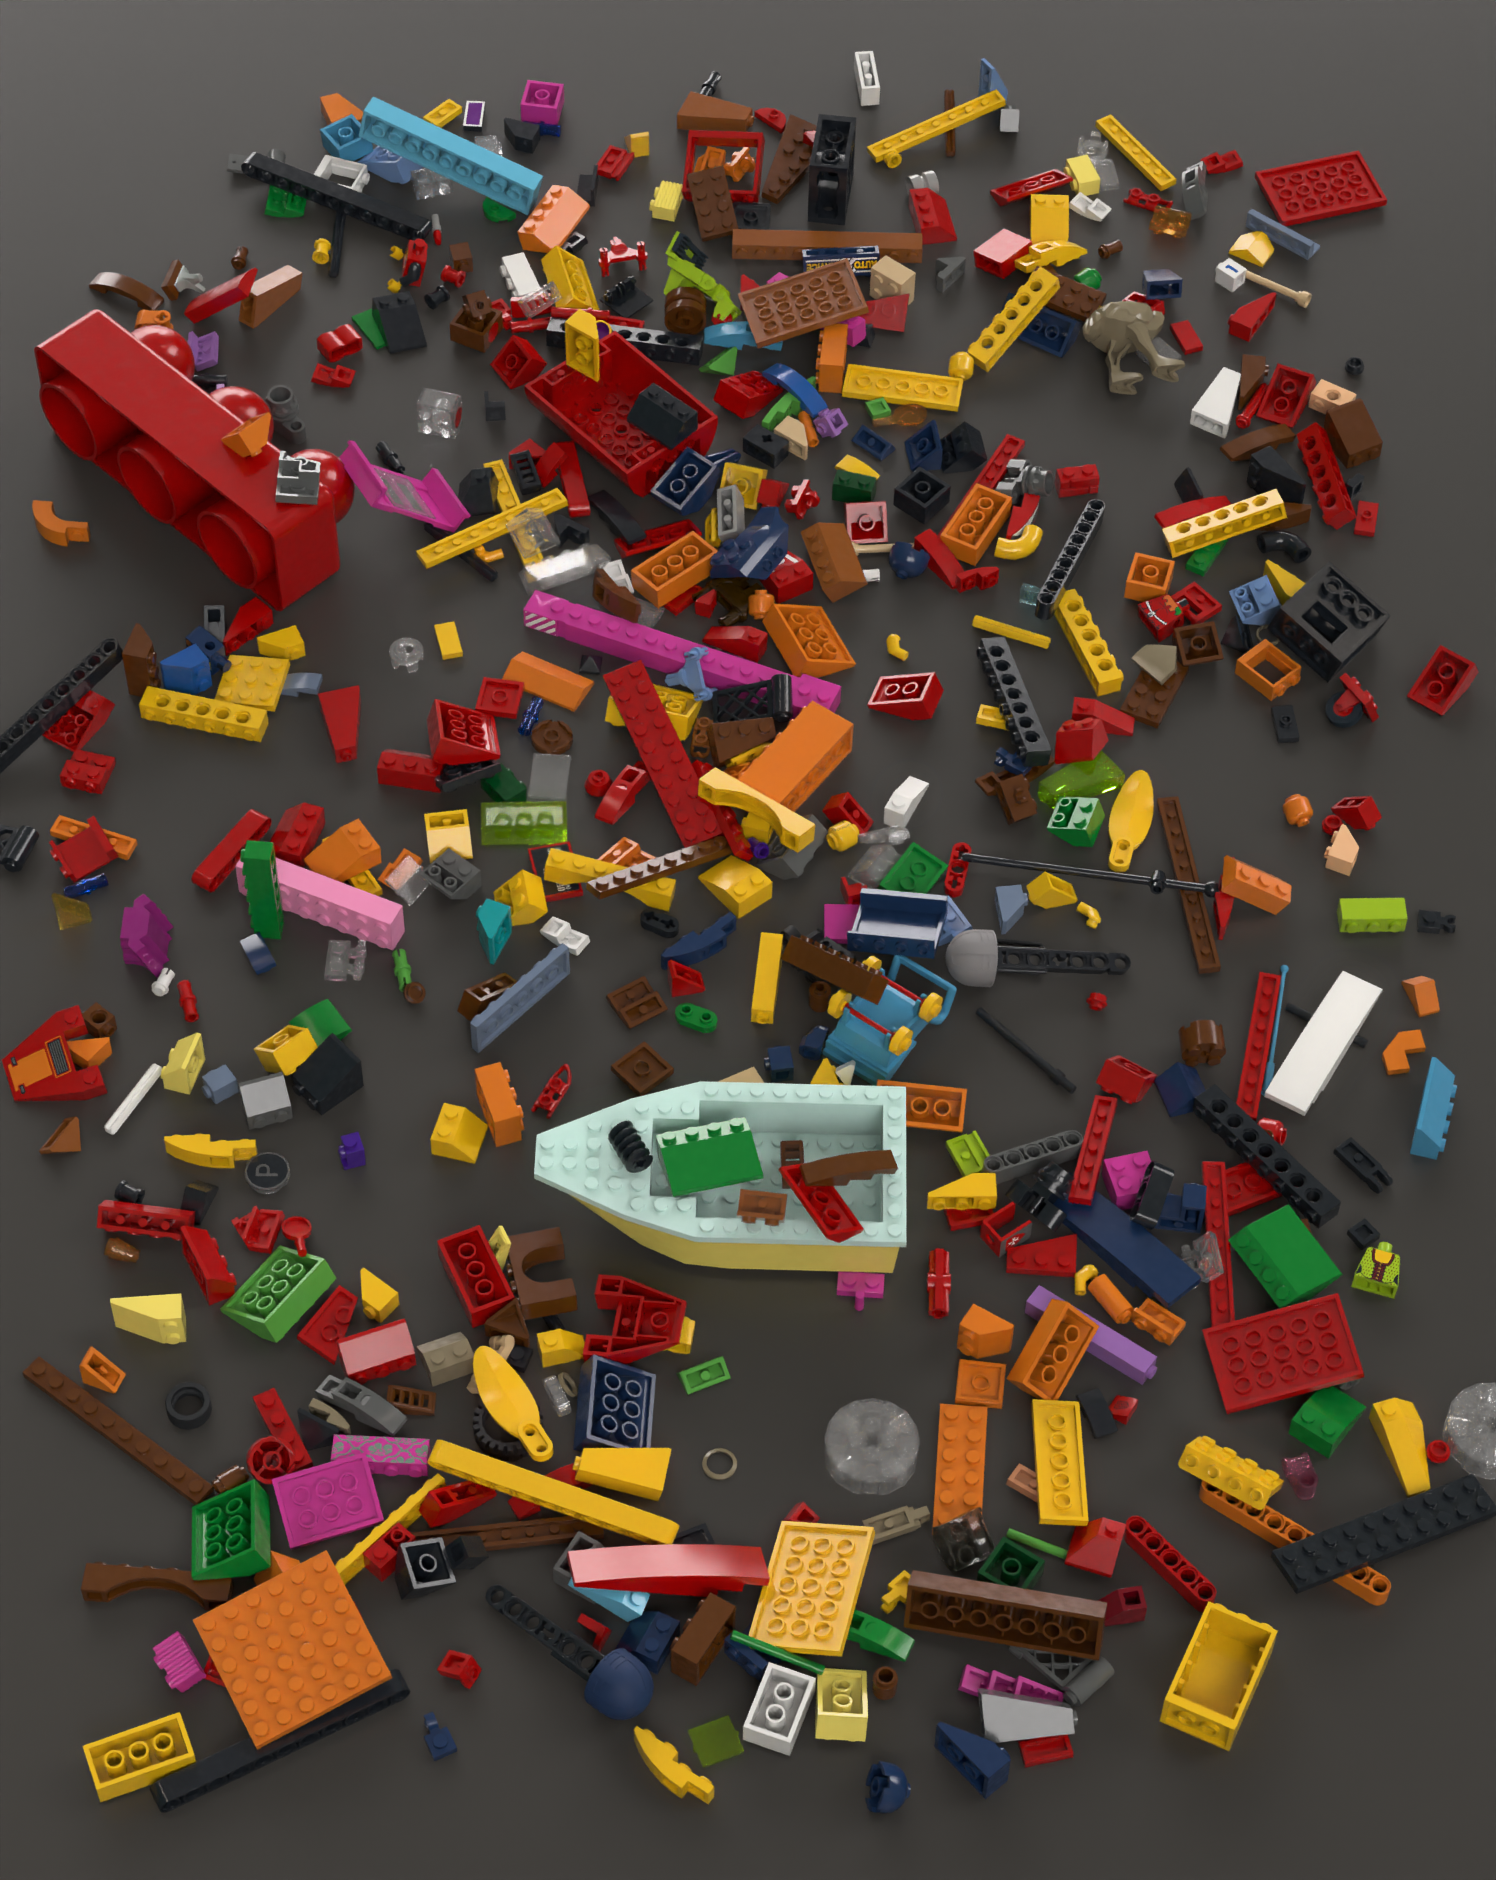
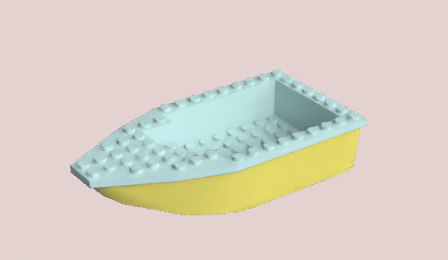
[534,1081,907,1273]

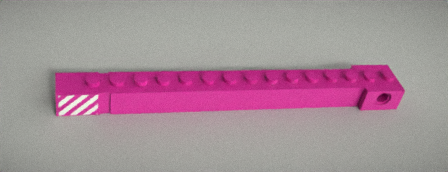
[523,590,841,720]

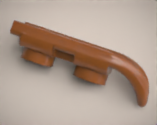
[690,717,713,758]

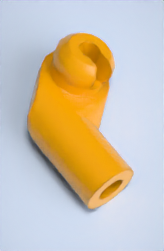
[474,545,504,563]

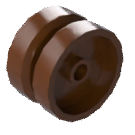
[665,287,706,335]

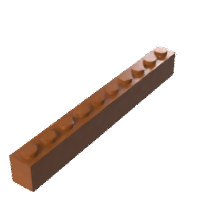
[732,229,922,263]

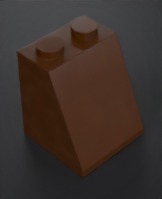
[1324,398,1383,469]

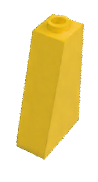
[751,932,783,1024]
[573,1448,671,1501]

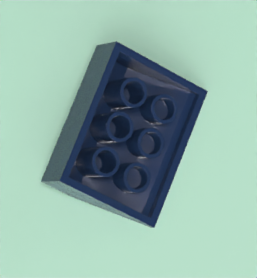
[573,1354,656,1452]

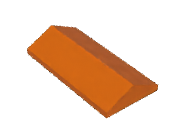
[502,651,595,712]

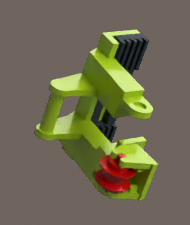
[664,231,742,325]

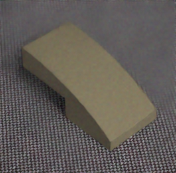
[309,1398,351,1435]

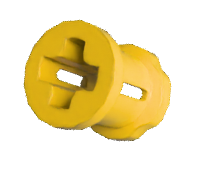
[312,238,331,264]

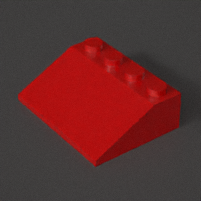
[427,699,501,765]

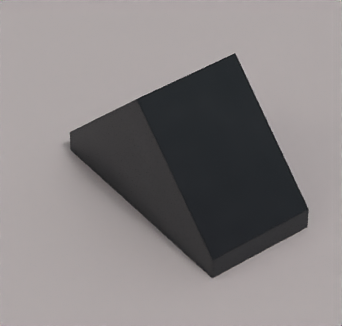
[180,1180,219,1225]

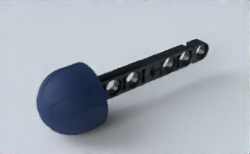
[485,1585,654,1720]

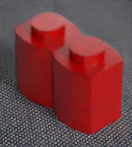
[317,324,363,363]

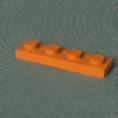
[50,815,137,860]

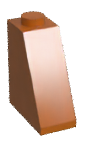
[320,93,363,125]

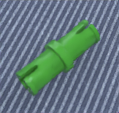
[392,949,412,992]

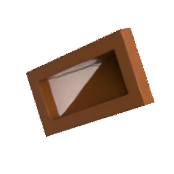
[39,1116,81,1154]

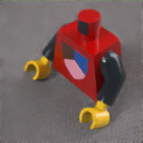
[387,239,428,293]

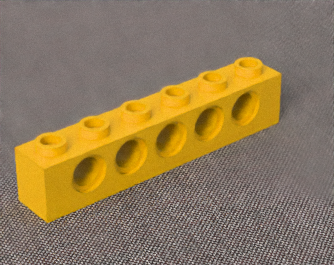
[967,266,1060,373]
[1162,489,1287,558]
[1054,589,1124,697]
[139,686,269,742]

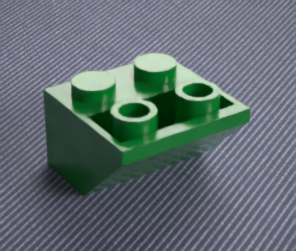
[1047,797,1105,847]

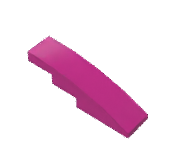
[958,1664,1064,1702]

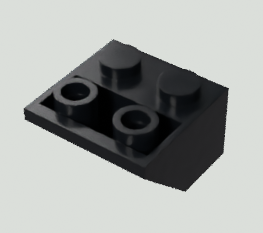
[940,421,987,474]

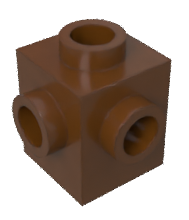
[462,290,492,321]

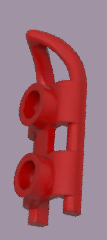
[1123,188,1173,213]
[531,1064,572,1119]

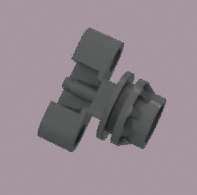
[264,385,306,444]
[995,459,1054,505]

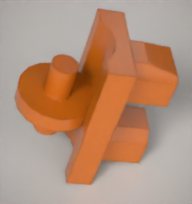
[723,147,756,182]

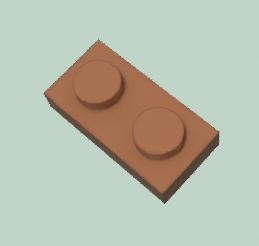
[1006,1463,1038,1503]

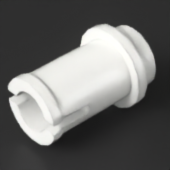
[863,569,880,582]
[152,968,175,996]

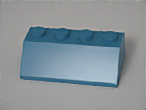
[1410,1057,1457,1160]

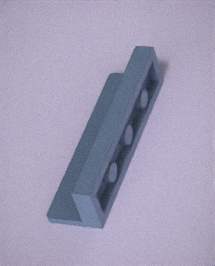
[1246,209,1320,260]

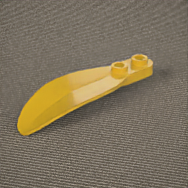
[1108,770,1154,873]
[473,1346,553,1462]

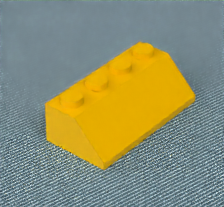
[541,245,599,310]

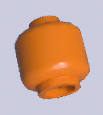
[748,590,775,620]
[1282,794,1313,827]

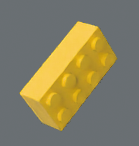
[83,1712,196,1803]

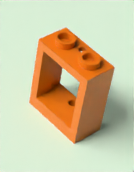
[1235,639,1302,701]

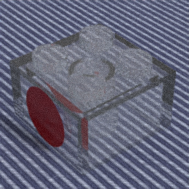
[416,387,463,439]

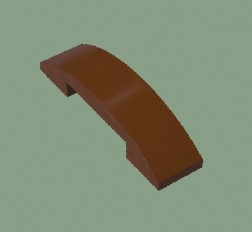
[89,272,164,311]
[975,755,1055,796]

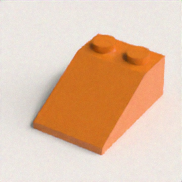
[304,818,382,882]

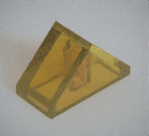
[51,893,93,930]

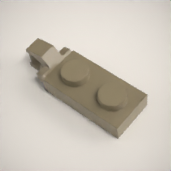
[862,1505,930,1545]

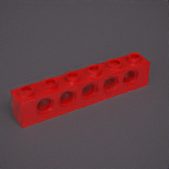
[1296,422,1356,530]

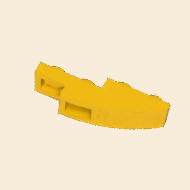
[1014,240,1087,273]
[164,1133,258,1168]
[634,1726,714,1804]

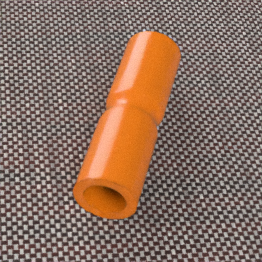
[798,411,819,447]

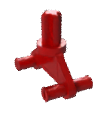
[599,237,648,277]

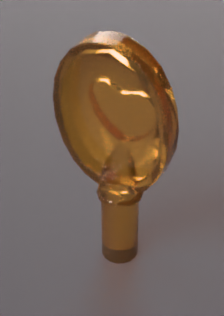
[872,404,927,427]

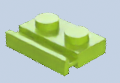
[945,1130,990,1177]

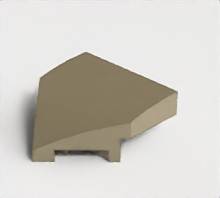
[1131,645,1177,686]

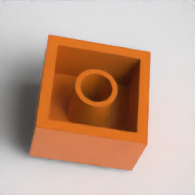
[1124,552,1175,602]

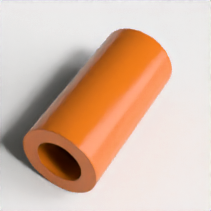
[1088,1274,1134,1324]

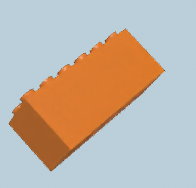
[737,700,854,812]

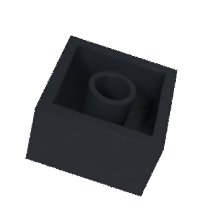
[893,467,951,524]

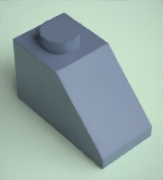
[994,885,1028,934]

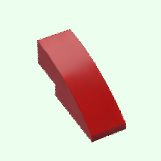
[914,528,964,590]

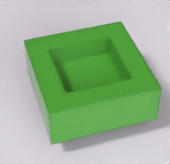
[865,397,891,421]

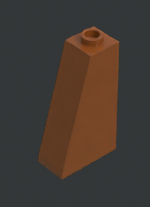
[677,91,754,132]
[239,265,302,329]

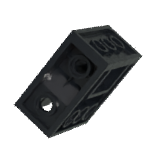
[808,114,856,225]
[1267,561,1390,683]

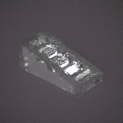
[518,281,562,318]

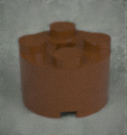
[1178,1020,1226,1067]

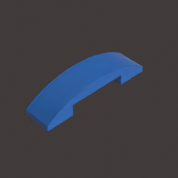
[762,363,828,418]

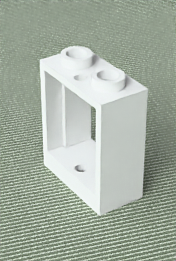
[314,155,370,193]

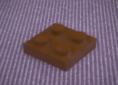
[611,1041,674,1097]

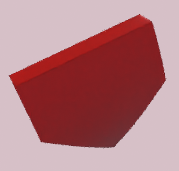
[231,1206,285,1254]

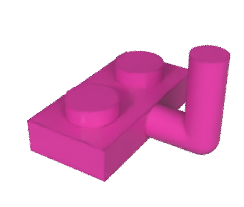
[837,1271,885,1311]

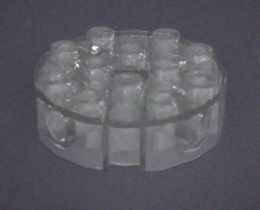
[1442,1383,1496,1479]
[824,1398,920,1495]

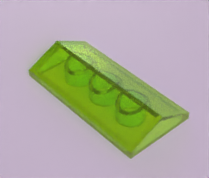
[481,801,567,845]

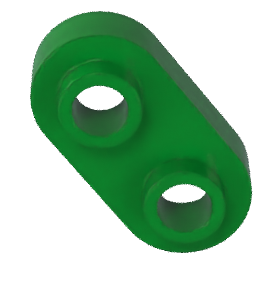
[675,1003,717,1033]

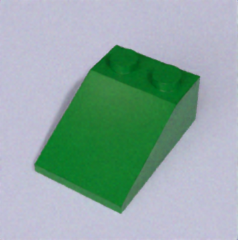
[1288,1386,1366,1459]

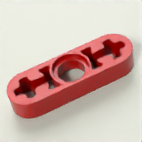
[944,842,971,898]

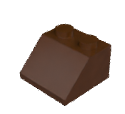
[1172,621,1224,667]

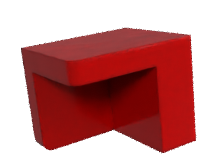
[840,877,868,905]

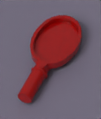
[282,1216,312,1257]

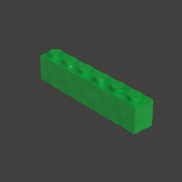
[240,840,284,939]

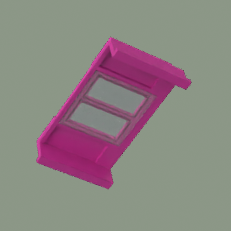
[339,440,470,533]

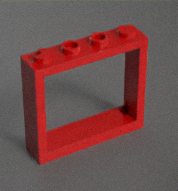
[682,130,765,203]

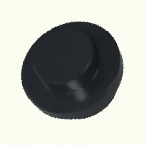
[1345,357,1364,375]

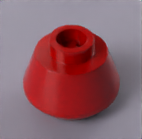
[584,770,613,797]

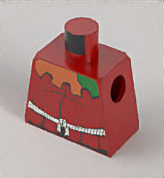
[1138,594,1190,643]

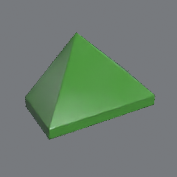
[699,346,737,376]

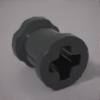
[424,285,450,310]
[114,1180,145,1204]

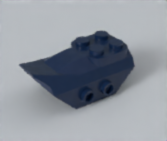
[710,507,789,580]

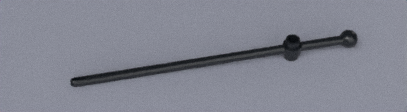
[961,853,1219,898]

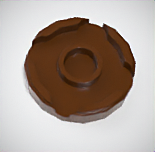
[531,720,573,756]

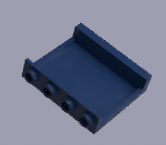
[847,888,948,959]

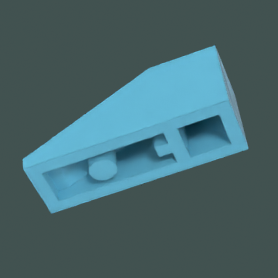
[568,1577,650,1622]

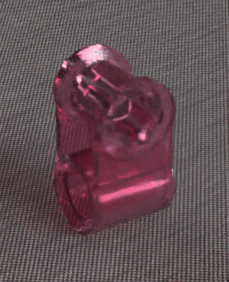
[1282,1452,1319,1500]

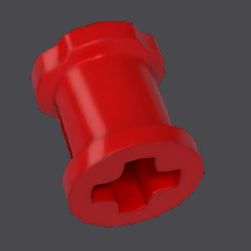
[441,265,466,288]

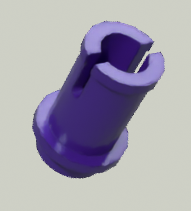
[748,837,769,859]

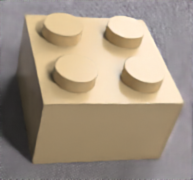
[870,255,916,305]

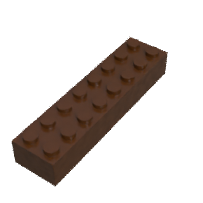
[904,1570,1107,1660]

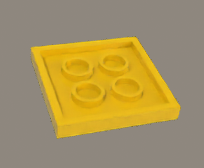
[215,655,291,712]

